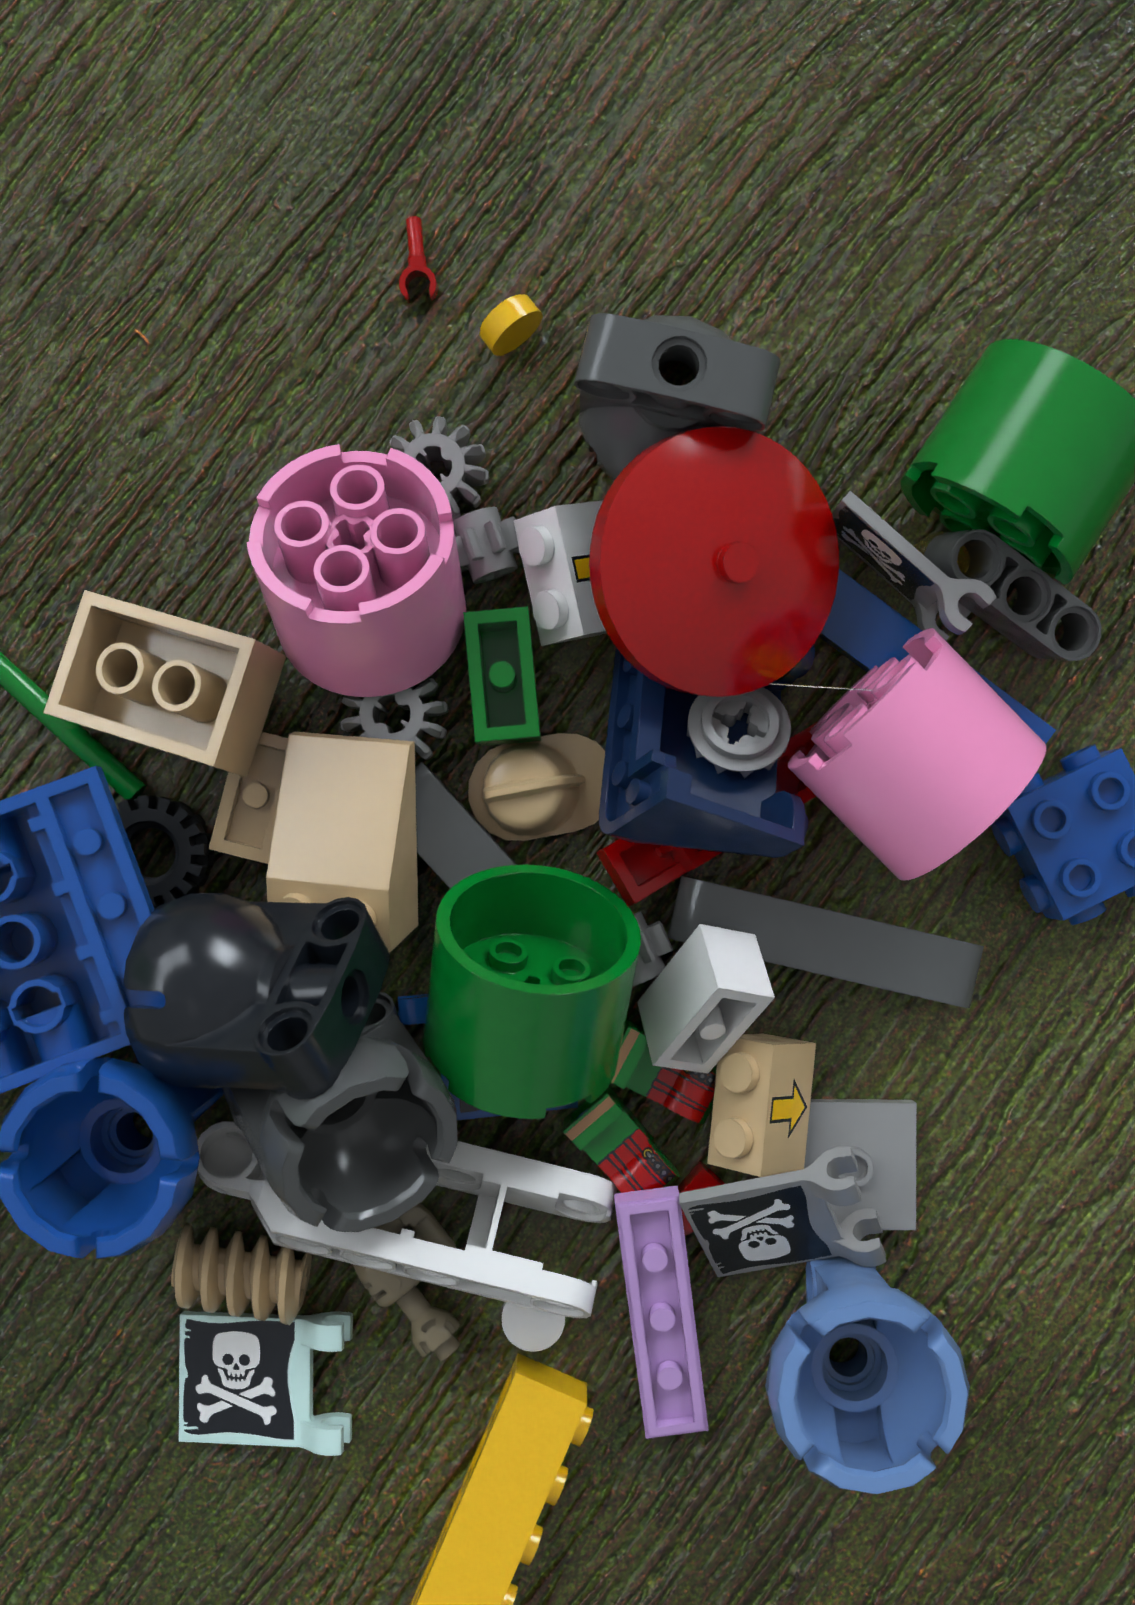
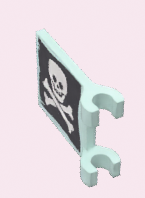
[179,1311,353,1456]

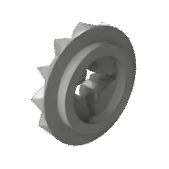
[687,687,791,779]

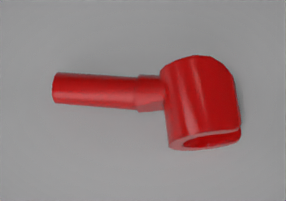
[399,216,439,303]

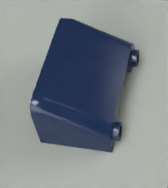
[599,645,815,858]

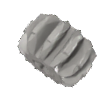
[389,416,489,521]
[340,678,449,760]

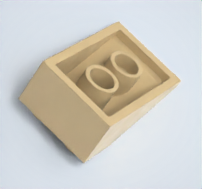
[266,732,418,953]

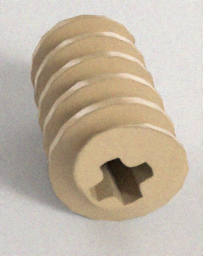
[171,1223,312,1325]

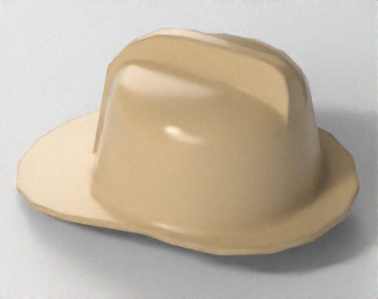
[468,733,605,841]

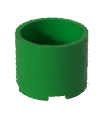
[901,339,1135,585]
[423,865,641,1119]

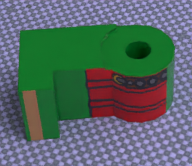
[611,1018,716,1124]
[563,1086,681,1193]

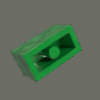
[463,606,541,747]

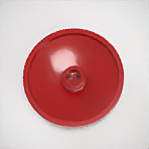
[589,426,839,697]

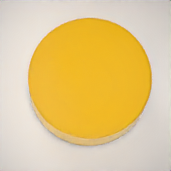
[479,294,543,356]

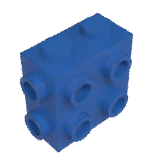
[991,744,1135,925]

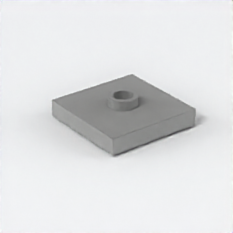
[804,1099,917,1230]

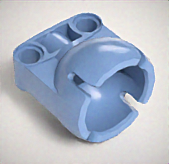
[765,1256,970,1494]

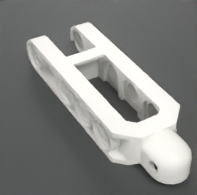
[198,1121,617,1318]

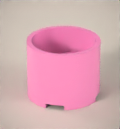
[246,444,466,697]
[788,628,1046,881]

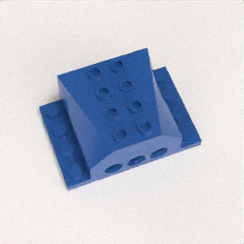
[0,766,166,1094]

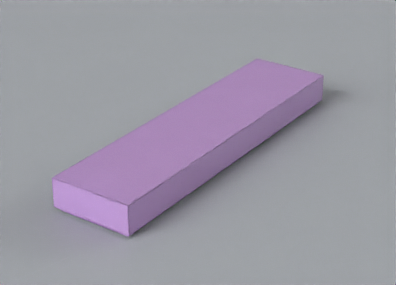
[614,1185,709,1439]

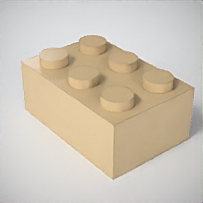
[43,590,287,778]

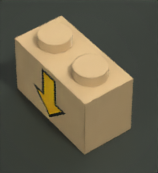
[707,1033,816,1177]

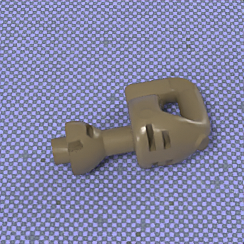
[349,1203,461,1361]

